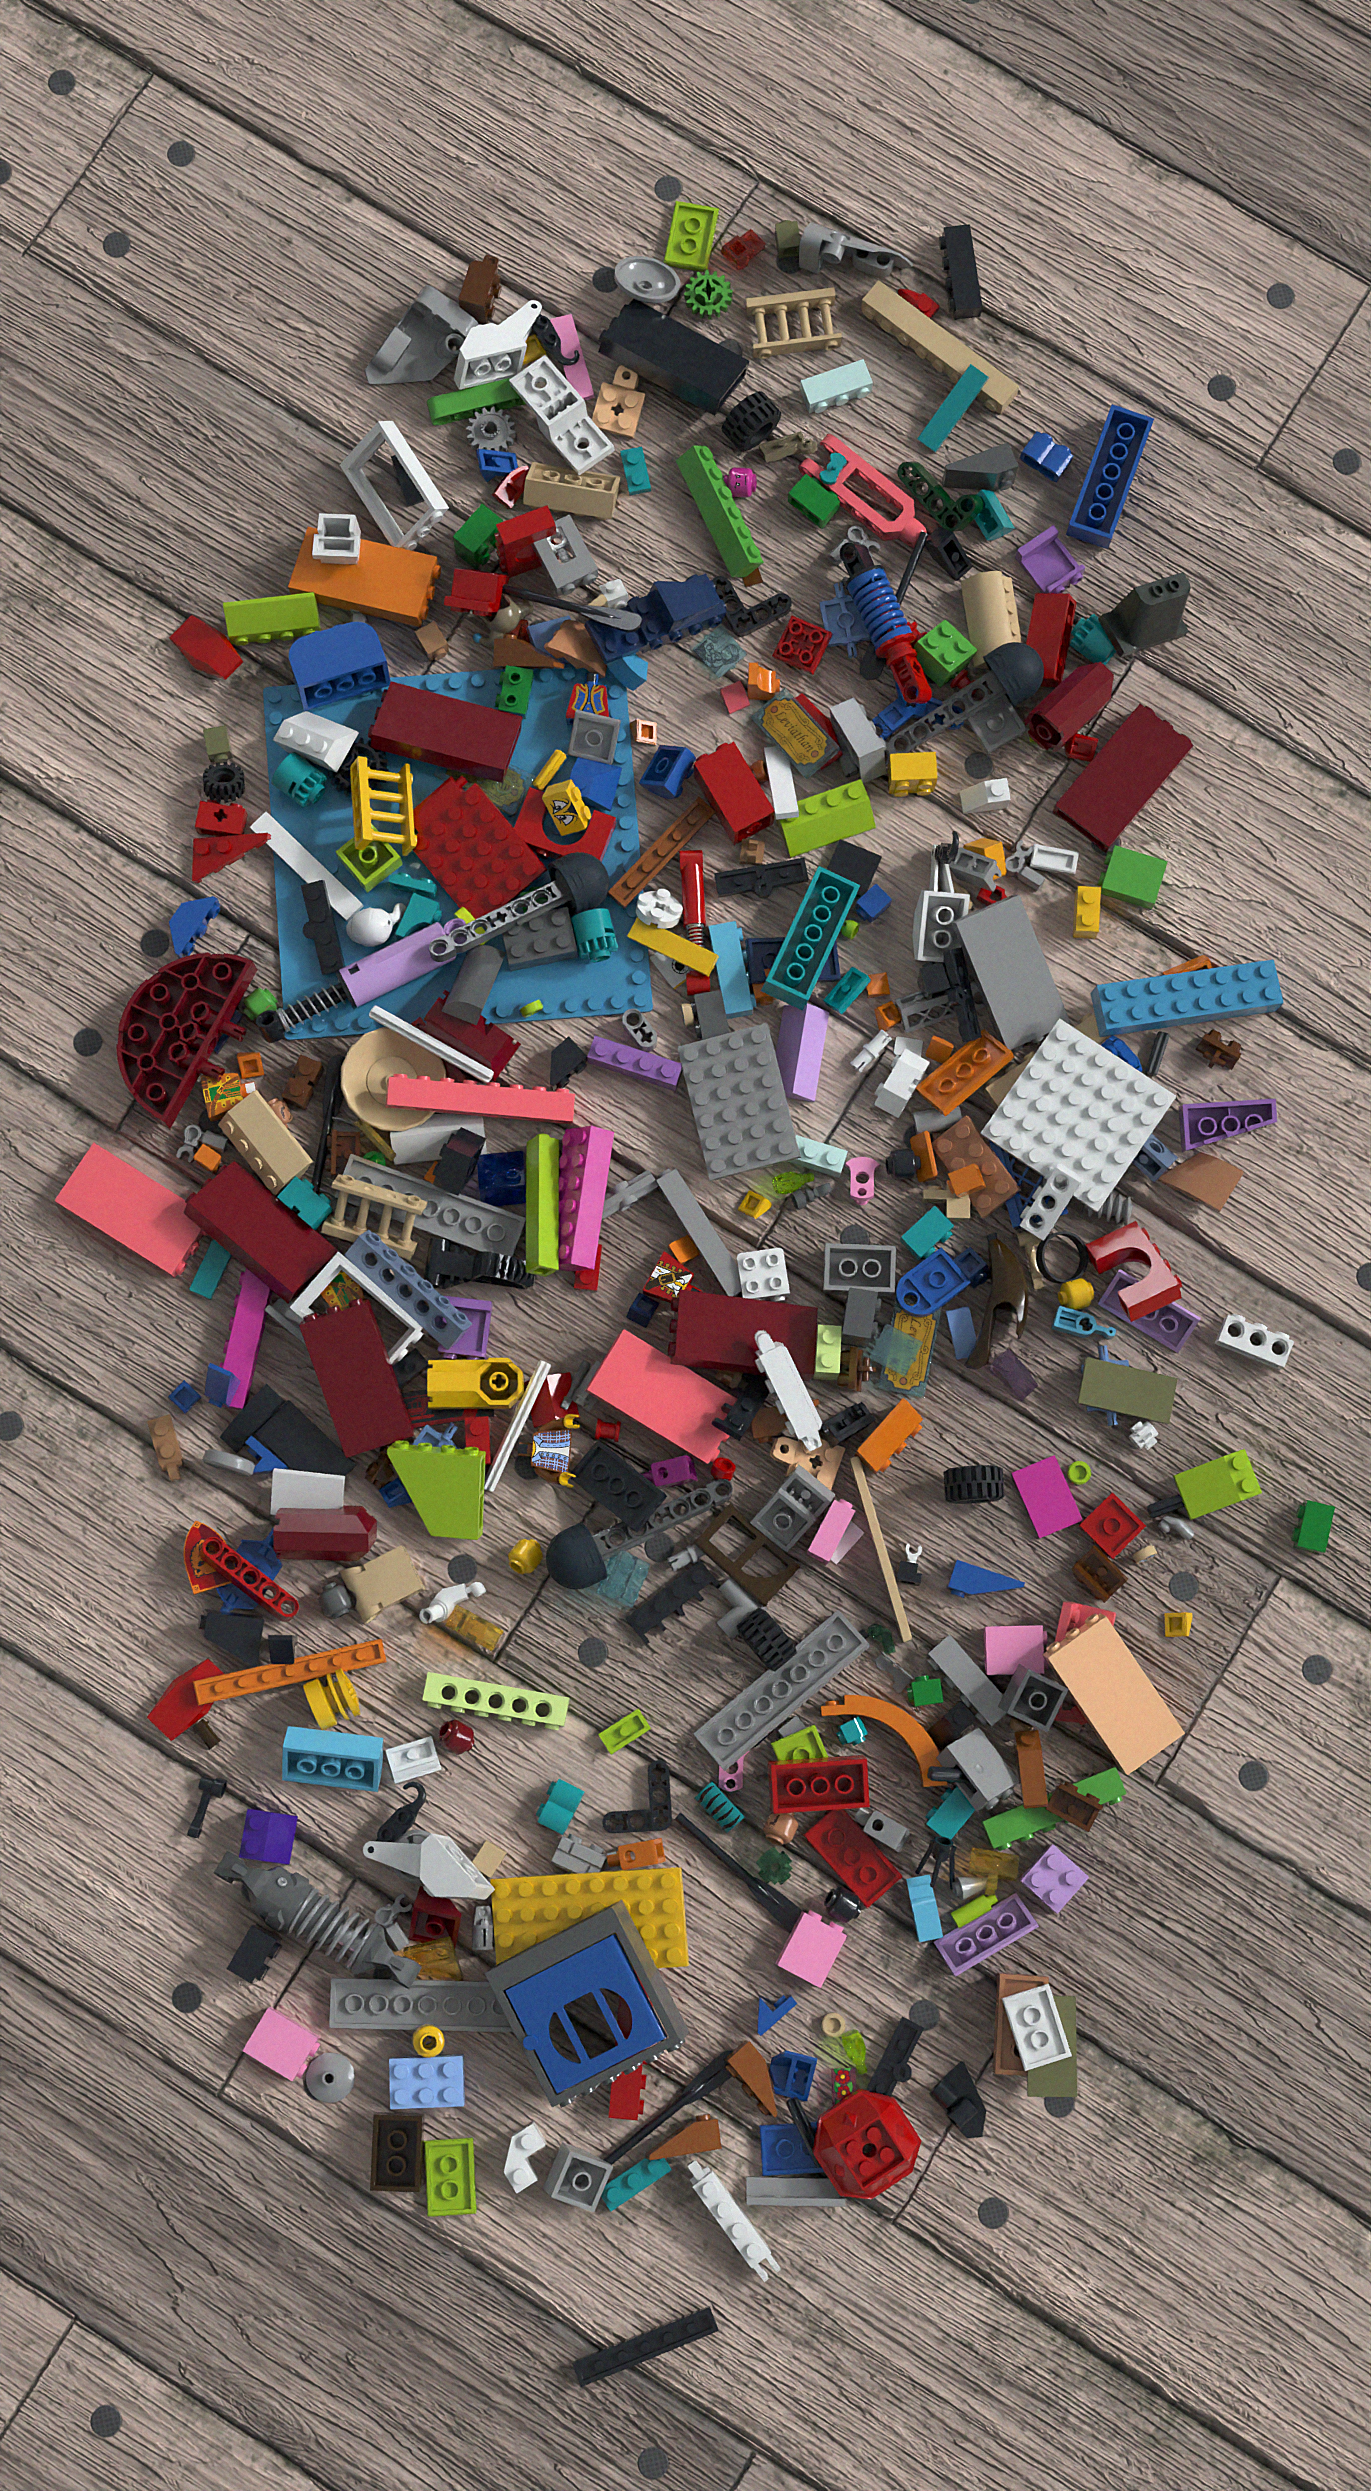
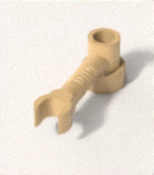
[1017,1231,1044,1290]

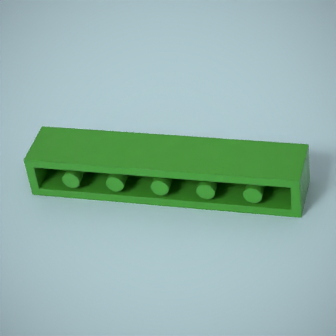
[676,445,764,577]
[980,1767,1127,1851]

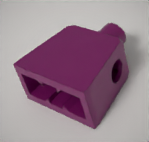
[640,1455,698,1489]

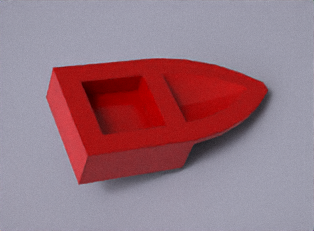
[898,289,940,319]
[491,466,529,509]

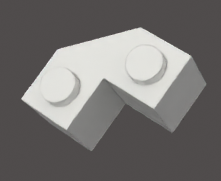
[874,1049,930,1118]
[504,2121,547,2194]

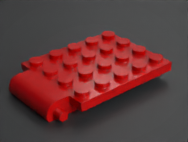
[412,775,548,920]

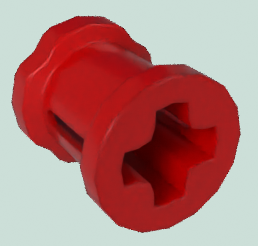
[595,1418,621,1443]

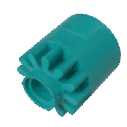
[1070,614,1116,665]
[271,752,327,808]
[570,908,618,963]

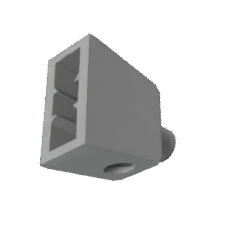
[854,1808,911,1853]

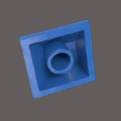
[569,757,622,811]

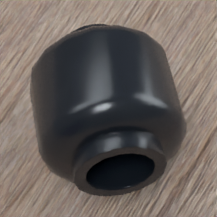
[885,1149,921,1180]
[824,1887,861,1923]

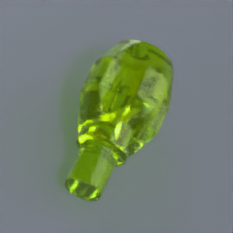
[772,1171,815,1194]
[842,2029,868,2074]

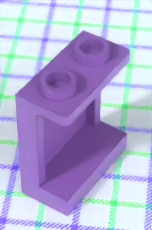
[1015,525,1085,593]
[438,1296,493,1360]

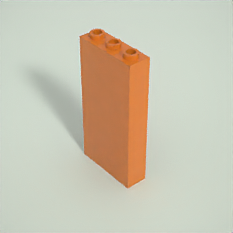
[288,527,442,627]

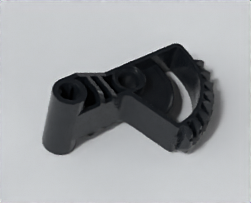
[423,1238,536,1289]

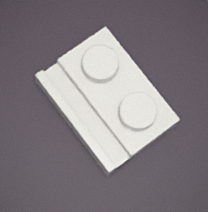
[386,1736,442,1784]

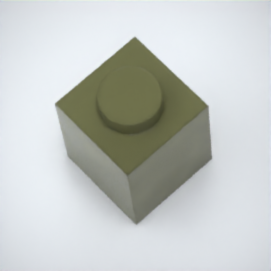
[775,220,801,258]
[203,725,233,763]

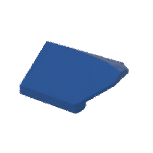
[769,2050,818,2102]

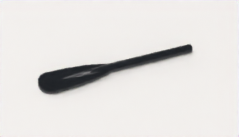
[859,531,929,680]
[502,585,642,633]
[311,1055,345,1195]
[674,1812,804,1932]
[603,2050,733,2165]

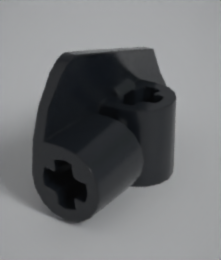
[929,2061,987,2138]

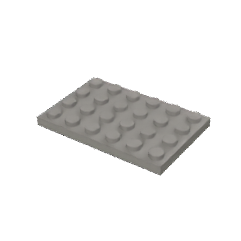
[678,1023,801,1181]

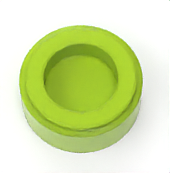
[519,1000,543,1018]
[1067,1461,1091,1485]

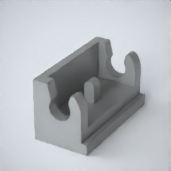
[949,848,1001,892]

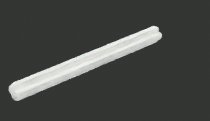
[369,1006,494,1083]
[484,1360,551,1492]

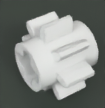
[1129,1421,1158,1450]

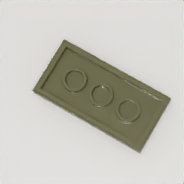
[1076,1357,1178,1425]
[1027,1996,1077,2097]

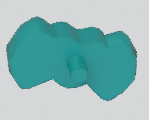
[819,453,847,485]

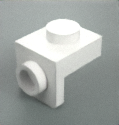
[599,579,629,609]

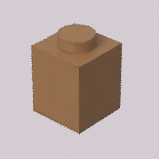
[415,621,449,662]

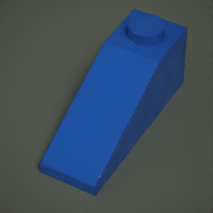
[204,1363,241,1408]
[946,1560,1025,1598]

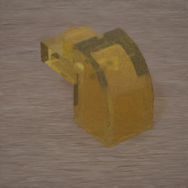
[445,1605,504,1652]

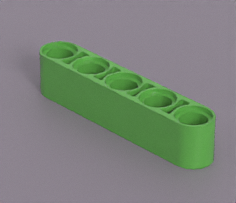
[426,377,526,425]

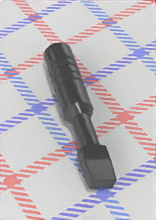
[560,1360,591,1410]

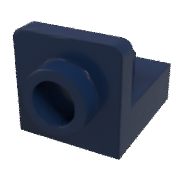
[953,1246,990,1289]

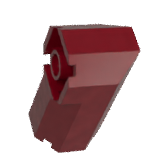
[1024,662,1114,752]
[418,990,522,1082]
[273,1505,377,1561]

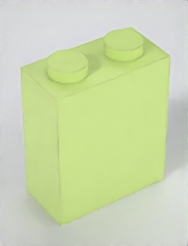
[813,1325,842,1380]

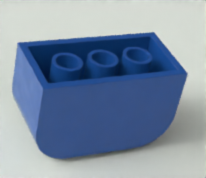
[289,622,391,711]

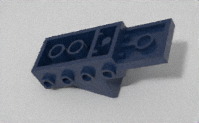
[584,573,727,664]

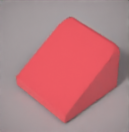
[720,681,750,714]

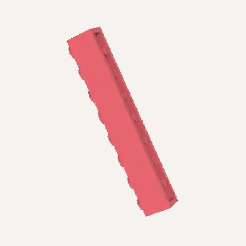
[385,1074,575,1124]

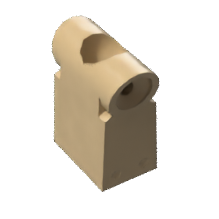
[339,1545,426,1625]

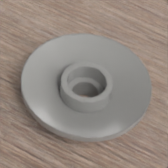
[306,2053,355,2103]

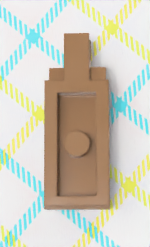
[147,1414,183,1482]

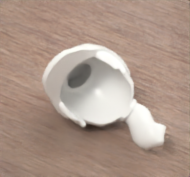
[346,903,407,947]

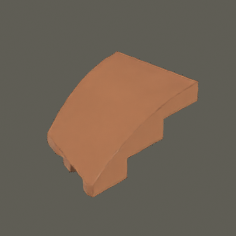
[544,619,607,679]
[1158,1152,1244,1212]

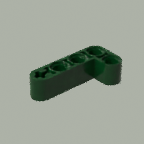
[897,461,983,532]

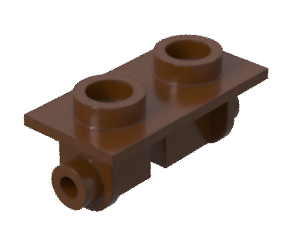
[365,1442,395,1489]

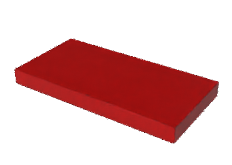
[803,1809,903,1909]

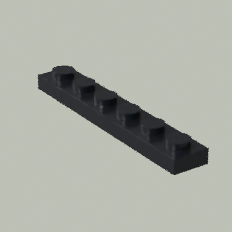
[572,2306,719,2387]

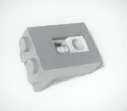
[531,514,598,596]

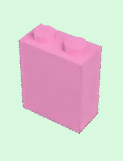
[806,1499,855,1565]
[983,1625,1048,1676]
[775,1910,847,1988]
[242,2007,321,2081]

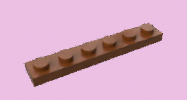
[607,797,716,909]

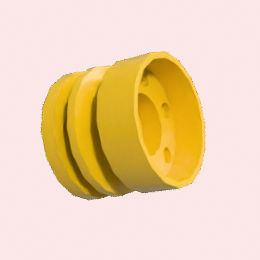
[303,1668,361,1730]

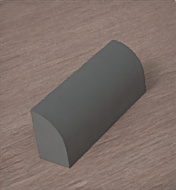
[442,945,506,1025]

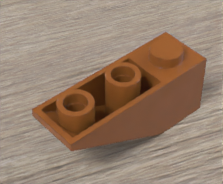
[724,2040,777,2118]

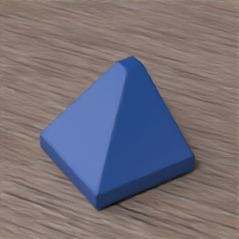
[378,1478,412,1508]

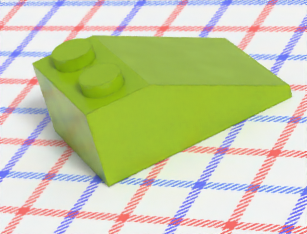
[1173,1449,1262,1520]

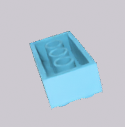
[282,1726,383,1792]

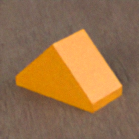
[963,838,1007,880]

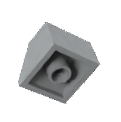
[543,2142,613,2212]

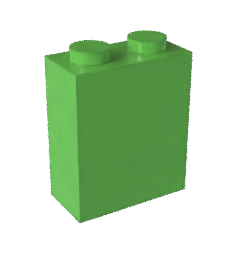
[1097,845,1168,910]

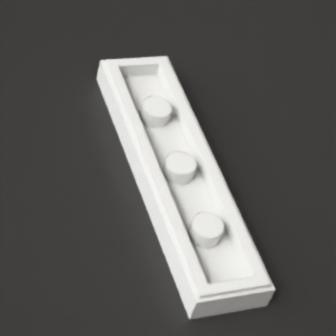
[764,746,799,820]

